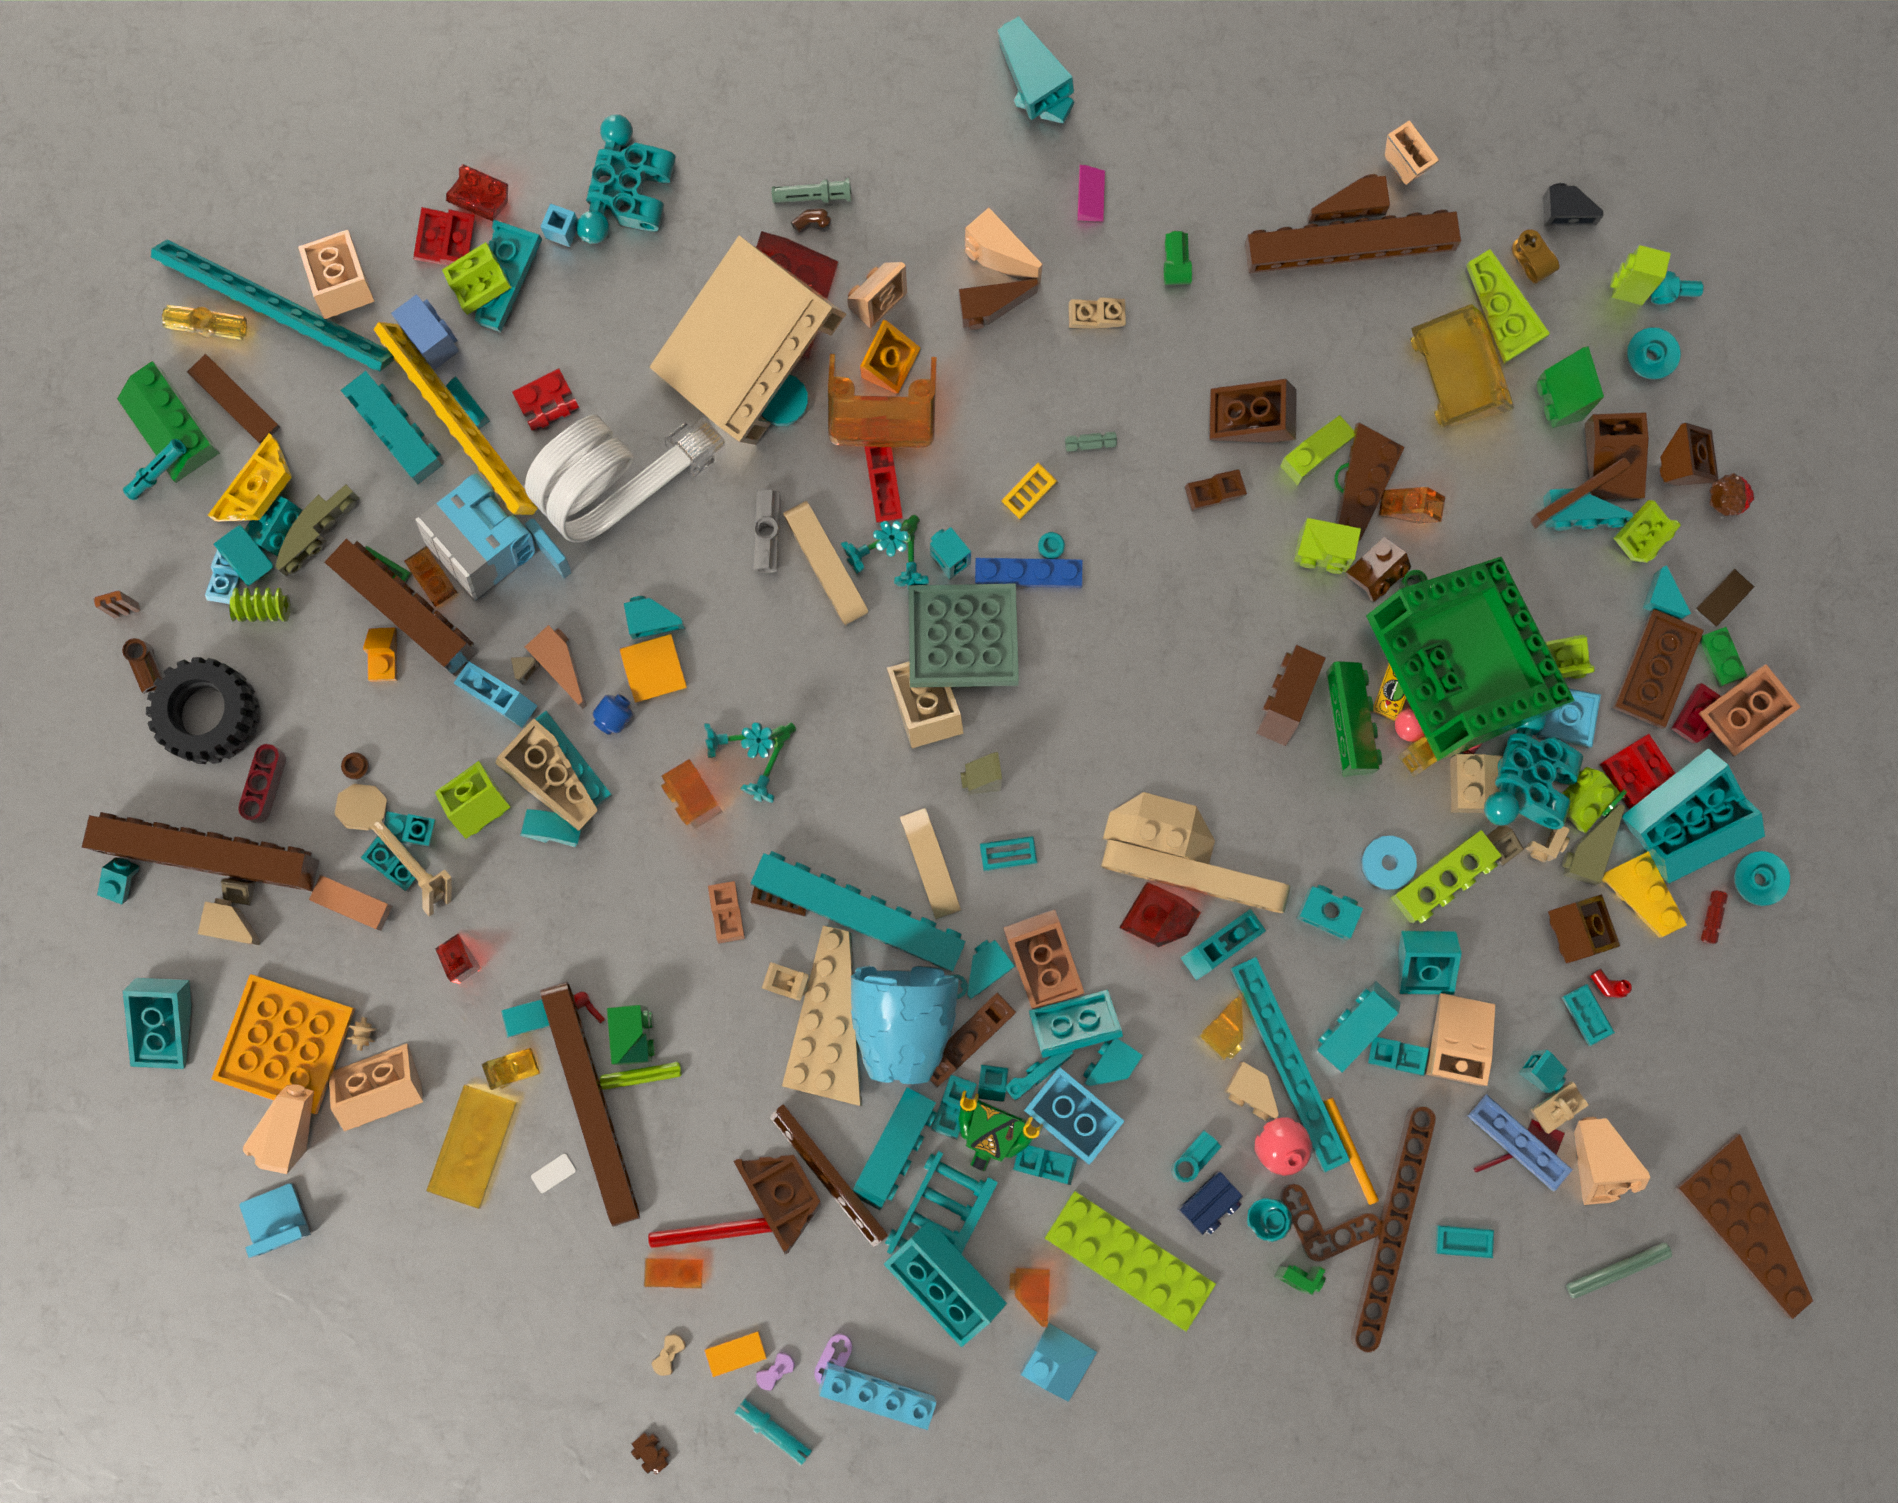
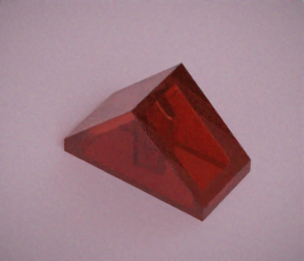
[435,934,482,984]

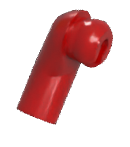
[1590,968,1632,998]

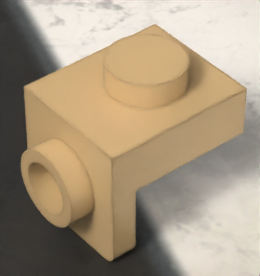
[1525,826,1570,862]
[762,962,809,1001]

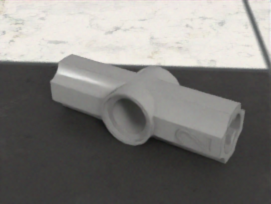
[753,489,780,573]

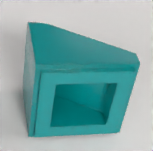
[978,1065,1009,1102]

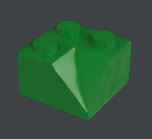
[607,1005,656,1066]

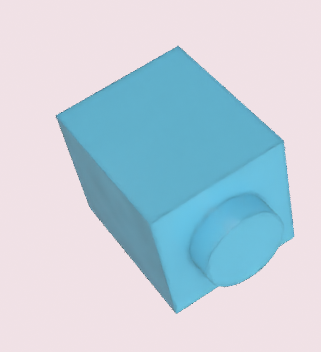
[541,203,578,247]

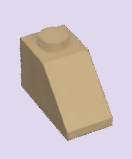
[198,898,260,946]

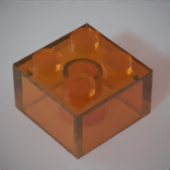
[661,759,723,829]

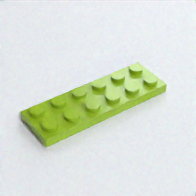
[1044,1191,1216,1332]

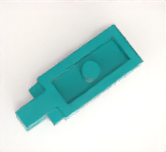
[1005,1050,1074,1101]

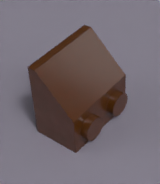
[1548,894,1620,964]

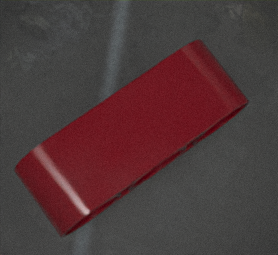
[238,744,286,823]

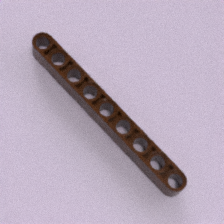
[540,981,640,1227]
[1351,1106,1436,1352]

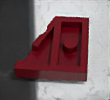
[1671,683,1721,744]

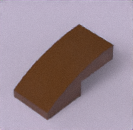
[1184,469,1247,511]

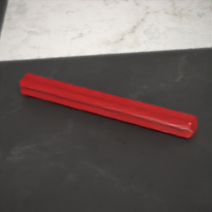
[648,1218,772,1248]

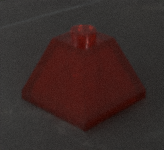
[1119,882,1201,947]

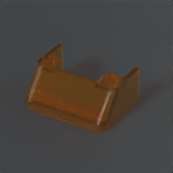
[828,354,937,448]

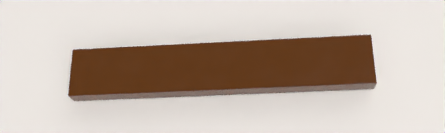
[770,1104,889,1247]

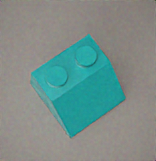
[1398,931,1462,995]

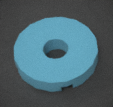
[1361,836,1417,890]

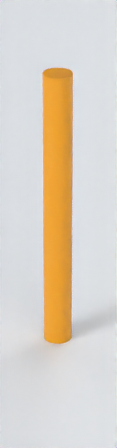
[1323,1097,1379,1205]

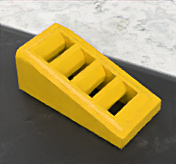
[1001,463,1059,520]

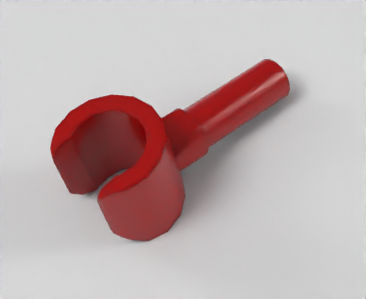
[573,991,605,1023]

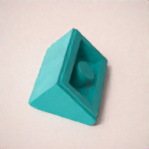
[446,376,490,429]
[213,525,274,586]

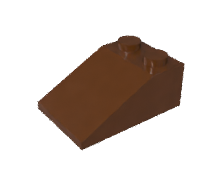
[1210,379,1297,443]

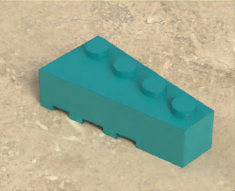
[340,371,443,485]
[1622,748,1746,849]
[853,1087,937,1211]

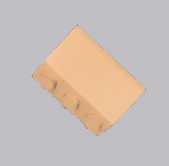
[329,1044,423,1131]

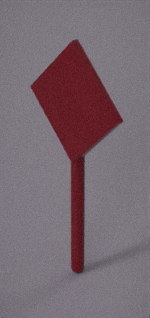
[1474,1119,1565,1173]

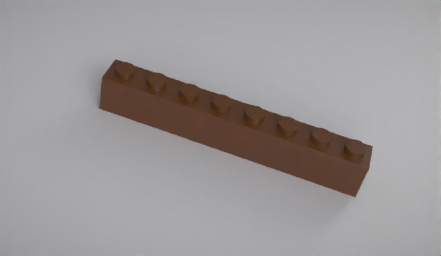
[1245,209,1461,273]

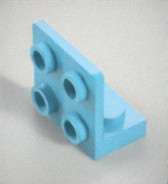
[239,1183,311,1258]

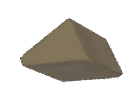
[1487,825,1524,866]

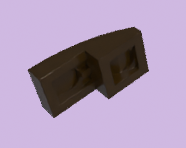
[1696,568,1755,627]

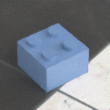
[391,294,459,370]

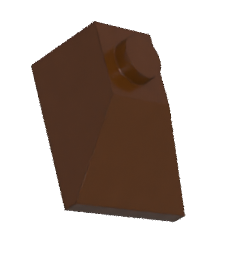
[1660,423,1719,486]

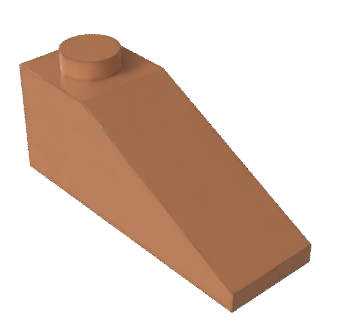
[525,625,587,709]

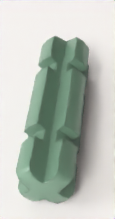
[1065,431,1117,451]

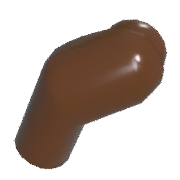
[791,209,831,232]

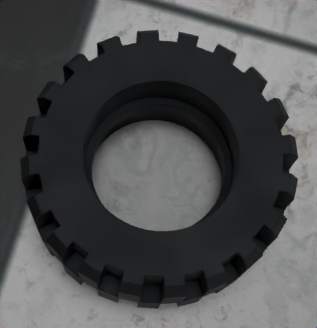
[146,657,260,764]

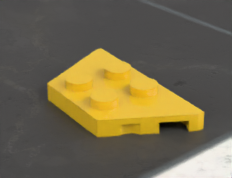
[208,434,292,522]

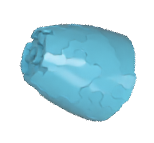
[851,966,958,1084]

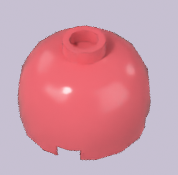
[1254,1117,1312,1176]

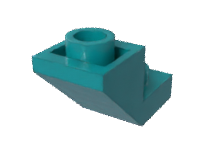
[384,811,436,846]

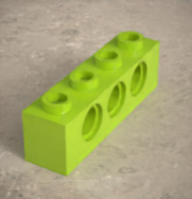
[1390,830,1502,924]

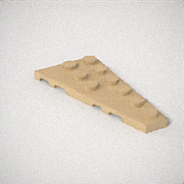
[782,926,863,1107]

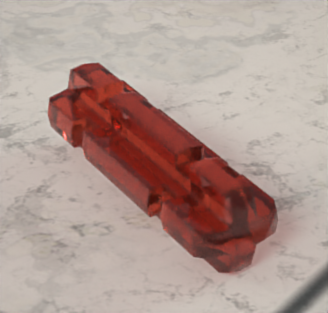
[1701,890,1728,944]

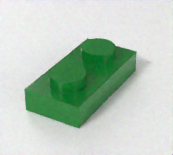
[1700,627,1747,687]

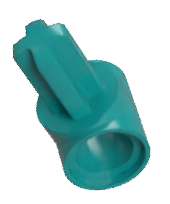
[1651,271,1704,304]

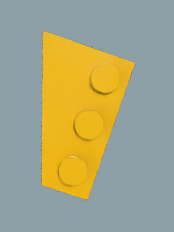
[1602,851,1687,938]

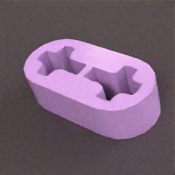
[814,1333,853,1384]

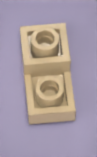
[1069,297,1126,328]

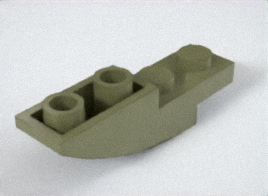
[275,484,360,577]

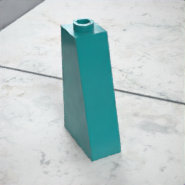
[997,16,1074,120]

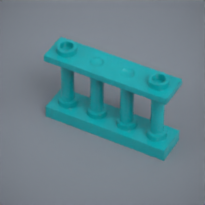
[885,1151,998,1255]

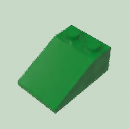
[1537,346,1604,428]

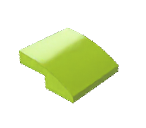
[442,242,512,315]

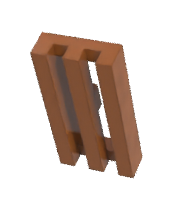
[93,590,140,619]

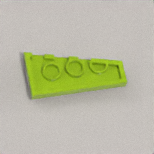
[1466,249,1550,364]

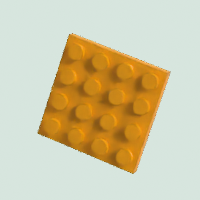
[211,974,355,1114]

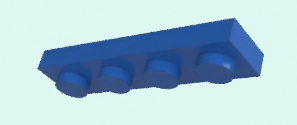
[975,558,1082,588]

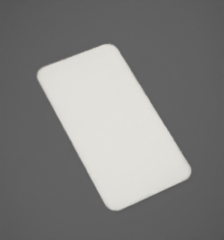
[531,1154,576,1193]

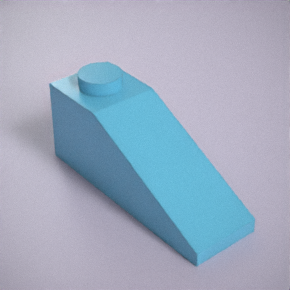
[454,661,537,728]

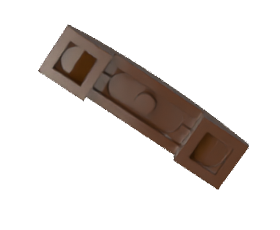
[930,992,1017,1088]

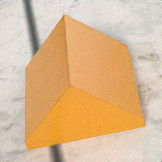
[860,320,921,393]

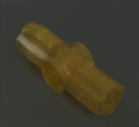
[162,304,248,341]

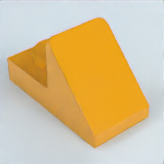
[363,627,397,682]

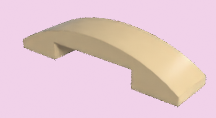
[900,808,961,920]

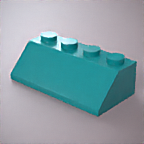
[1639,798,1765,884]
[884,1220,1008,1348]

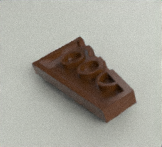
[1336,422,1405,541]

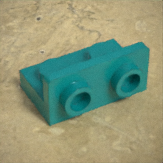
[245,495,303,556]

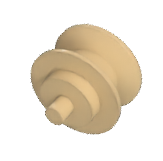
[347,1017,377,1051]

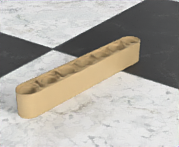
[1101,840,1291,913]

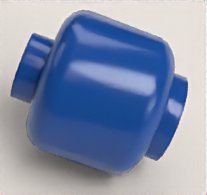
[592,694,633,735]

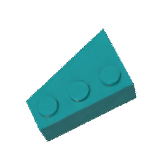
[1317,981,1400,1073]

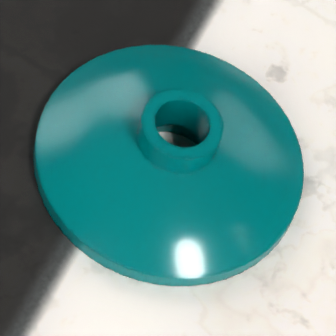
[1627,327,1681,379]
[1734,851,1790,906]

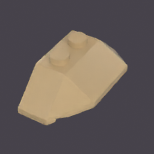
[1103,792,1215,864]

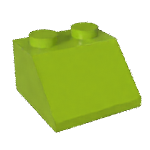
[435,761,511,839]

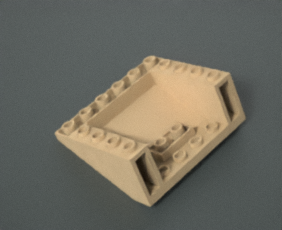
[650,236,846,445]

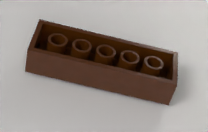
[324,538,477,677]

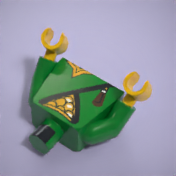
[958,1091,1043,1171]

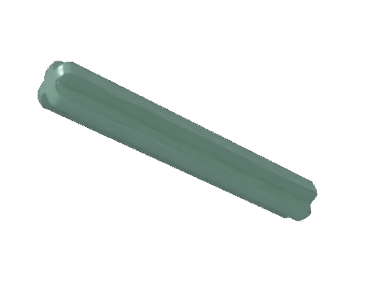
[1566,1243,1672,1298]

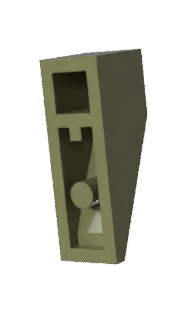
[960,752,1002,795]
[1562,804,1625,886]

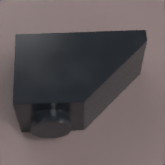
[1543,183,1604,226]

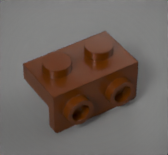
[1346,537,1411,602]

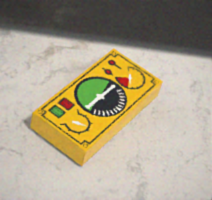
[1372,663,1406,721]

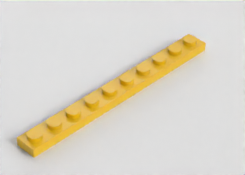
[373,322,538,515]

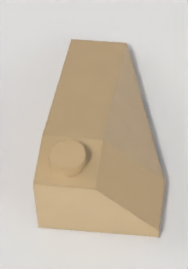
[495,718,598,831]

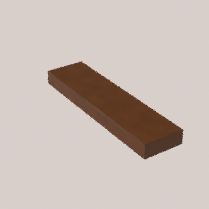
[187,354,280,444]
[1530,458,1631,529]

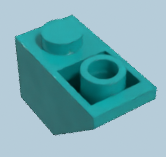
[1082,1038,1143,1087]

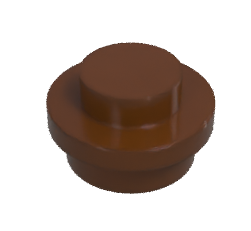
[341,752,369,780]

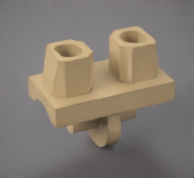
[1531,1081,1589,1134]

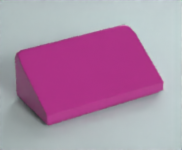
[1077,165,1105,222]

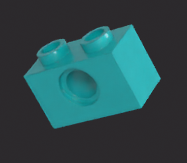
[930,527,971,580]
[1296,885,1363,941]

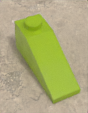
[1280,415,1355,486]

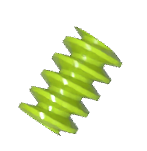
[229,588,291,622]

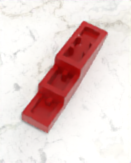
[860,415,903,523]

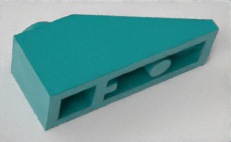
[1181,909,1266,980]

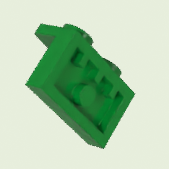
[1274,1265,1326,1295]

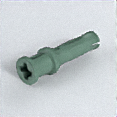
[771,177,852,204]

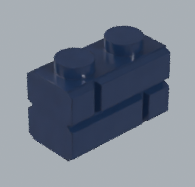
[1178,1171,1243,1235]

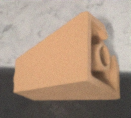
[243,1085,314,1174]
[1574,1117,1650,1205]

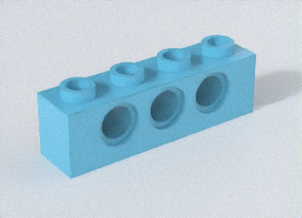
[818,1362,937,1430]

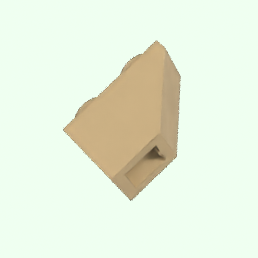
[1224,1062,1279,1121]

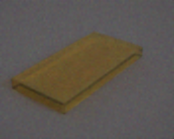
[426,1085,518,1209]

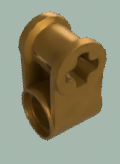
[1512,229,1560,284]

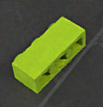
[1610,245,1671,305]

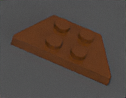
[734,1155,822,1255]

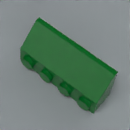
[117,361,220,483]
[1326,661,1382,777]

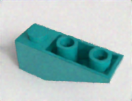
[1543,488,1633,531]

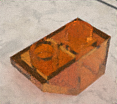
[1379,487,1445,524]

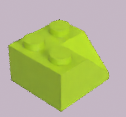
[1294,518,1361,574]

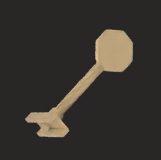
[335,784,452,917]

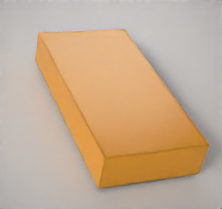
[705,1331,767,1377]

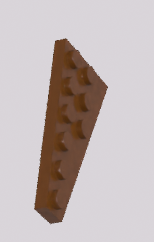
[1676,1134,1813,1319]

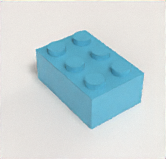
[1023,1067,1125,1165]

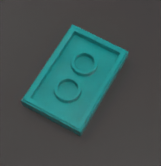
[1029,990,1123,1058]

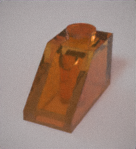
[1009,1266,1050,1327]

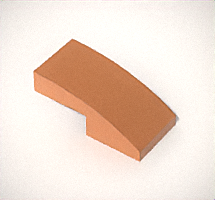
[708,881,745,944]

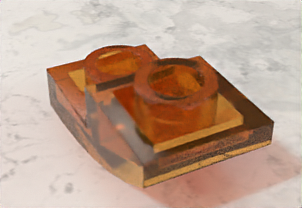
[404,546,458,607]
[643,1258,703,1288]

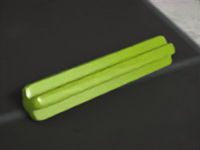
[600,1062,682,1090]

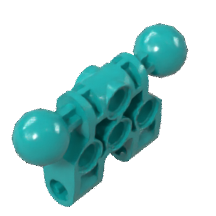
[576,114,676,244]
[1484,715,1583,829]

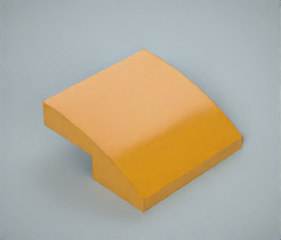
[619,633,687,703]

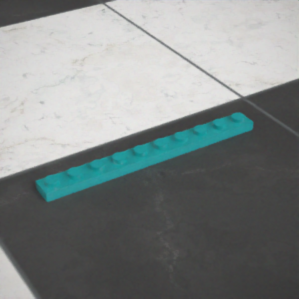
[151,239,394,372]

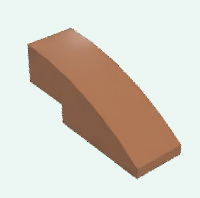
[309,875,393,931]

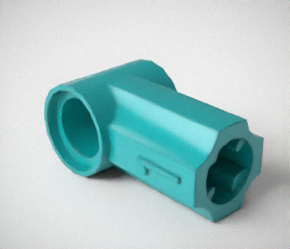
[1171,1130,1222,1183]

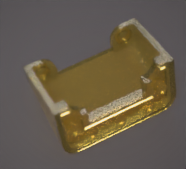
[1410,304,1514,429]

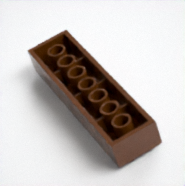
[81,812,319,892]

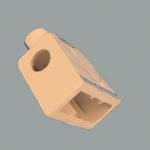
[1385,120,1439,185]

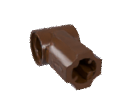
[122,638,163,694]

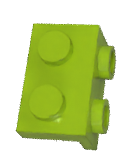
[1614,500,1681,563]
[1545,634,1595,679]
[1562,767,1620,833]

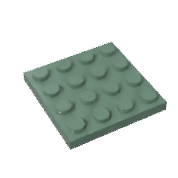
[908,584,1019,688]

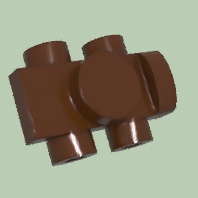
[631,1432,670,1476]

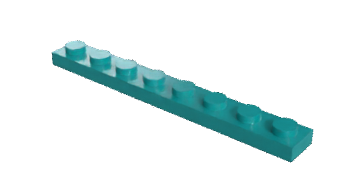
[1230,957,1350,1172]

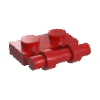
[512,368,579,431]

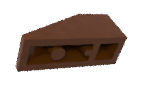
[1307,174,1390,224]
[959,279,1038,330]

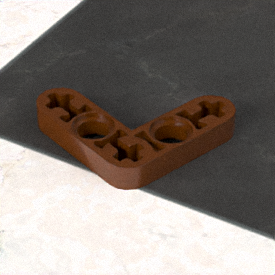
[1280,1184,1381,1262]

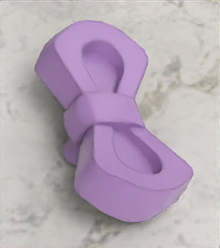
[756,1352,794,1391]

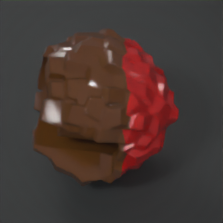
[1709,473,1755,516]

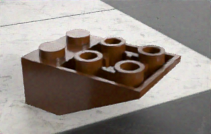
[1585,412,1649,500]

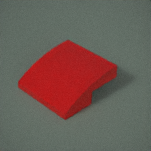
[413,207,475,265]
[1600,734,1676,810]

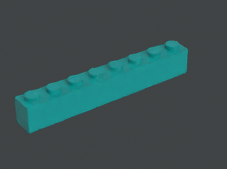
[750,851,966,972]

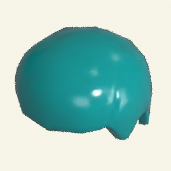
[1247,1198,1292,1242]

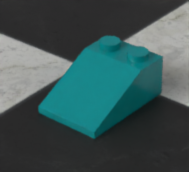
[123,978,192,1069]

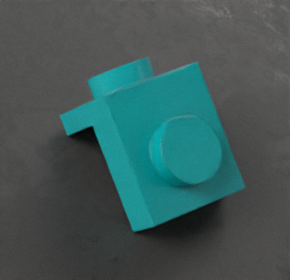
[97,857,140,905]

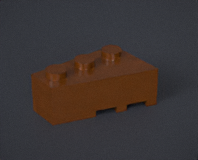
[1256,645,1326,746]

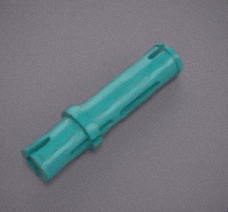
[123,439,186,500]
[734,1398,812,1465]

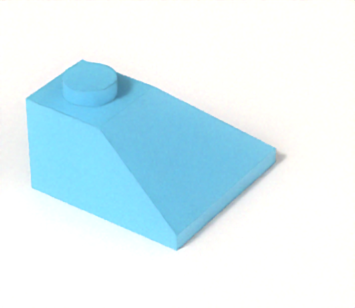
[1020,1323,1097,1402]

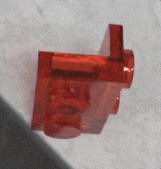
[446,164,508,222]

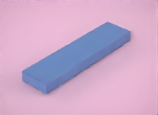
[1467,1094,1573,1191]

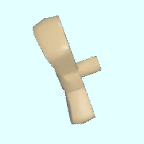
[651,1334,686,1376]

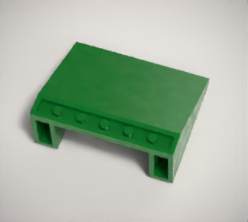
[1366,556,1575,761]

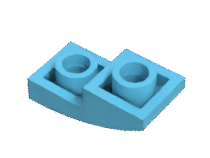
[205,550,241,604]

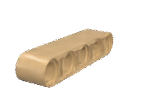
[783,501,869,625]

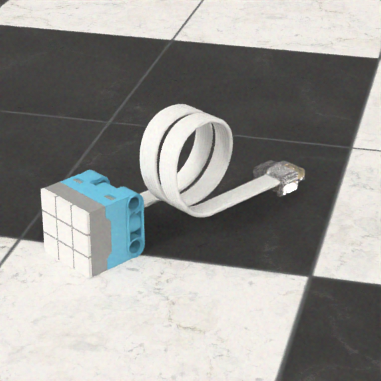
[415,414,725,601]

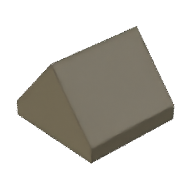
[511,657,540,685]
[221,877,256,905]

